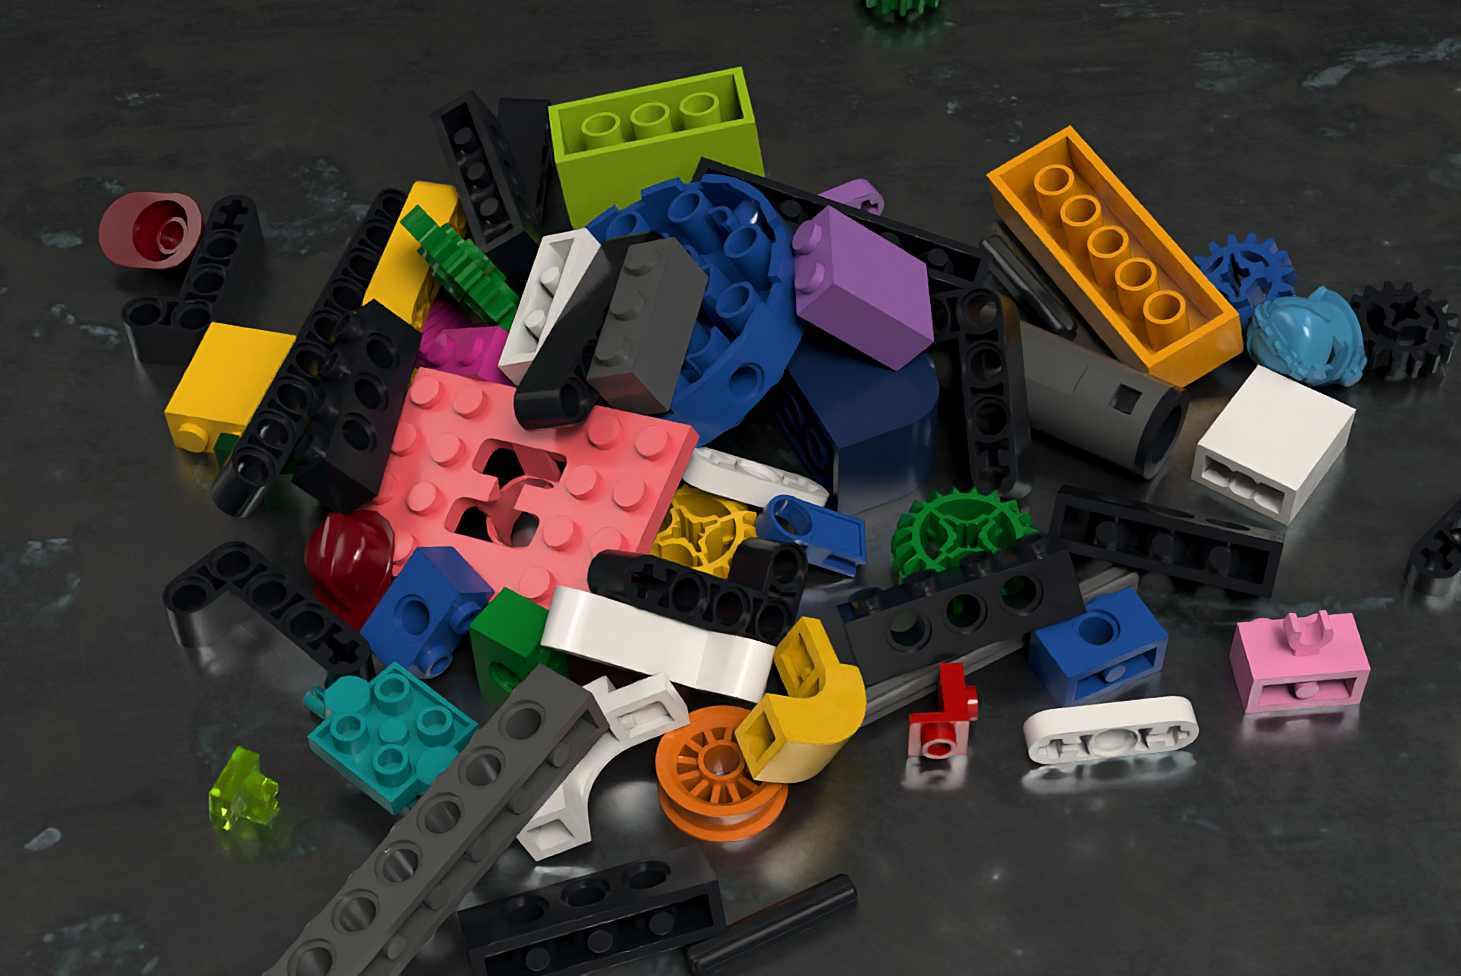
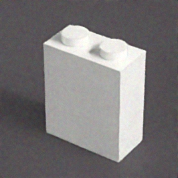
[1190,365,1356,526]

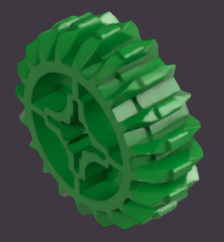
[891,484,1039,614]

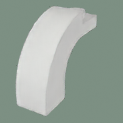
[516,672,690,861]

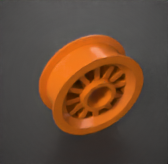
[655,705,788,843]

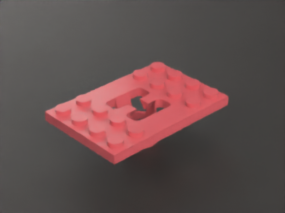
[353,367,700,610]

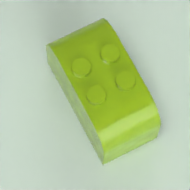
[548,66,765,230]

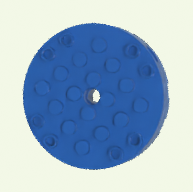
[584,174,808,449]

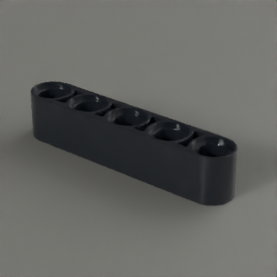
[513,230,665,432]

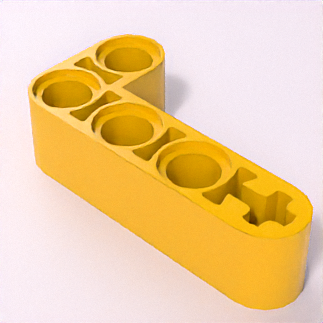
[362,180,475,333]

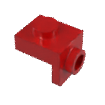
[907,662,978,759]

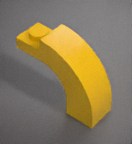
[734,616,867,783]

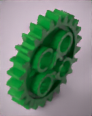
[400,204,521,332]

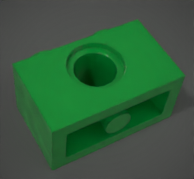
[468,587,569,707]

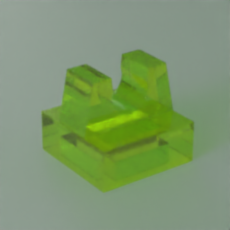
[209,745,279,831]

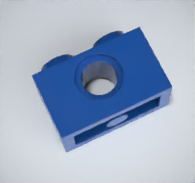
[359,546,495,679]
[1027,586,1169,708]

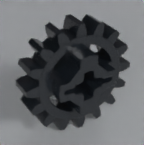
[1350,281,1460,378]

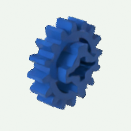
[1193,232,1298,338]

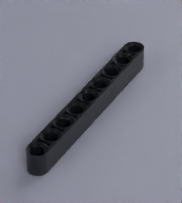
[210,188,408,518]

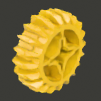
[649,480,759,580]

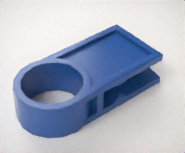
[755,494,867,577]

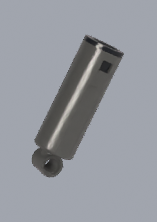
[921,305,1189,479]

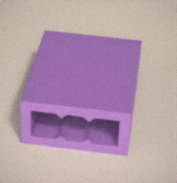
[792,205,934,371]

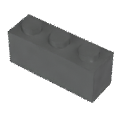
[586,237,709,415]

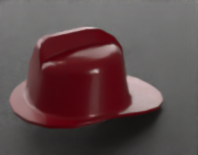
[99,191,205,271]
[305,509,395,632]

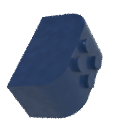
[761,321,939,516]

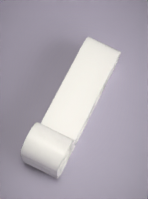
[540,586,776,704]

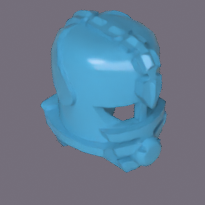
[1246,286,1368,388]

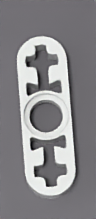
[682,446,829,508]
[1023,696,1199,764]

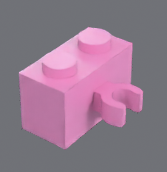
[1229,610,1371,714]

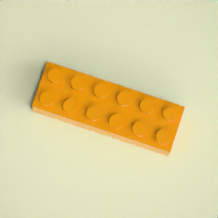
[986,125,1244,388]

